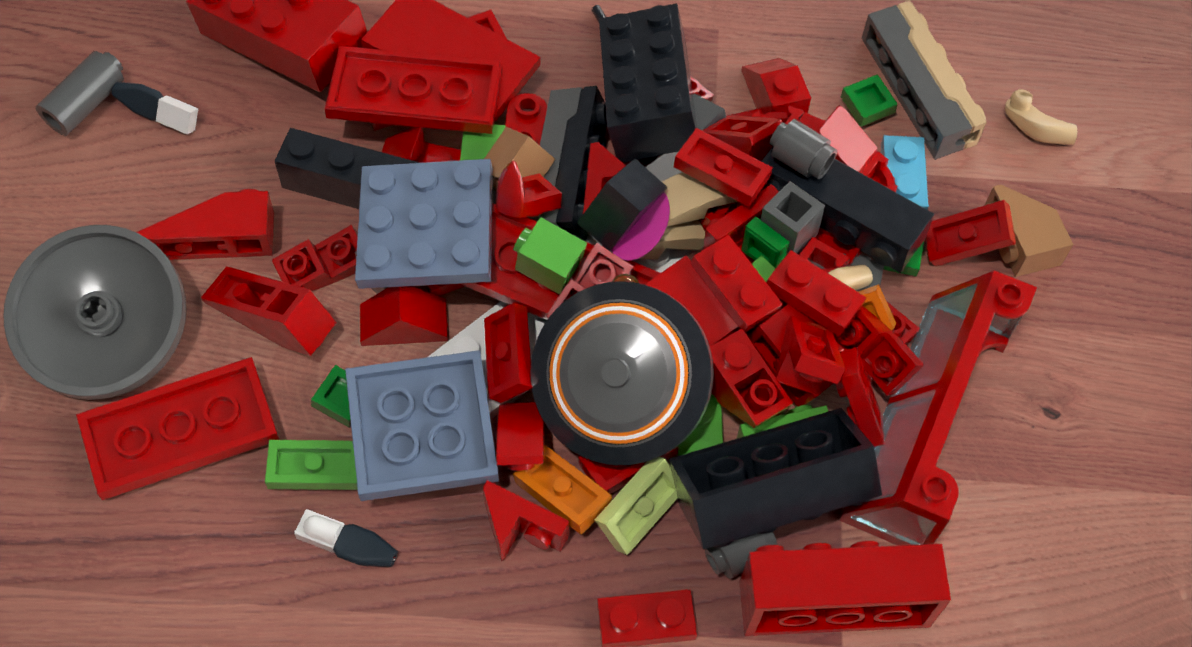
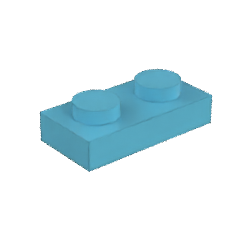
[881,135,929,209]

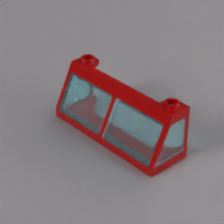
[840,270,1037,546]

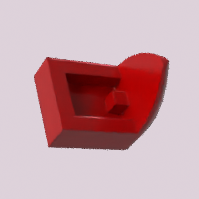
[496,161,562,218]

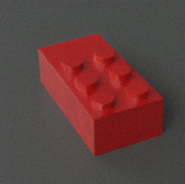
[186,0,367,93]
[739,541,951,636]

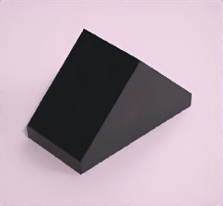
[577,159,668,252]

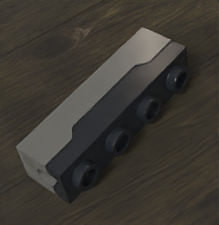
[527,86,607,242]

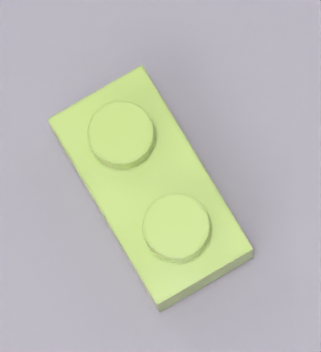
[595,457,678,555]

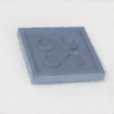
[355,159,493,289]
[345,350,499,501]

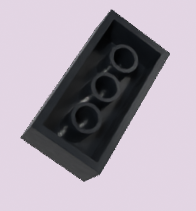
[599,3,697,163]
[669,408,882,550]

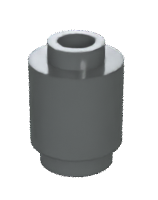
[769,119,838,179]
[705,532,777,579]

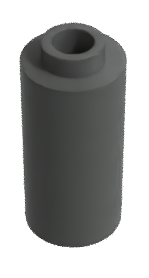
[35,51,124,136]

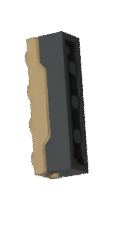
[861,0,987,160]

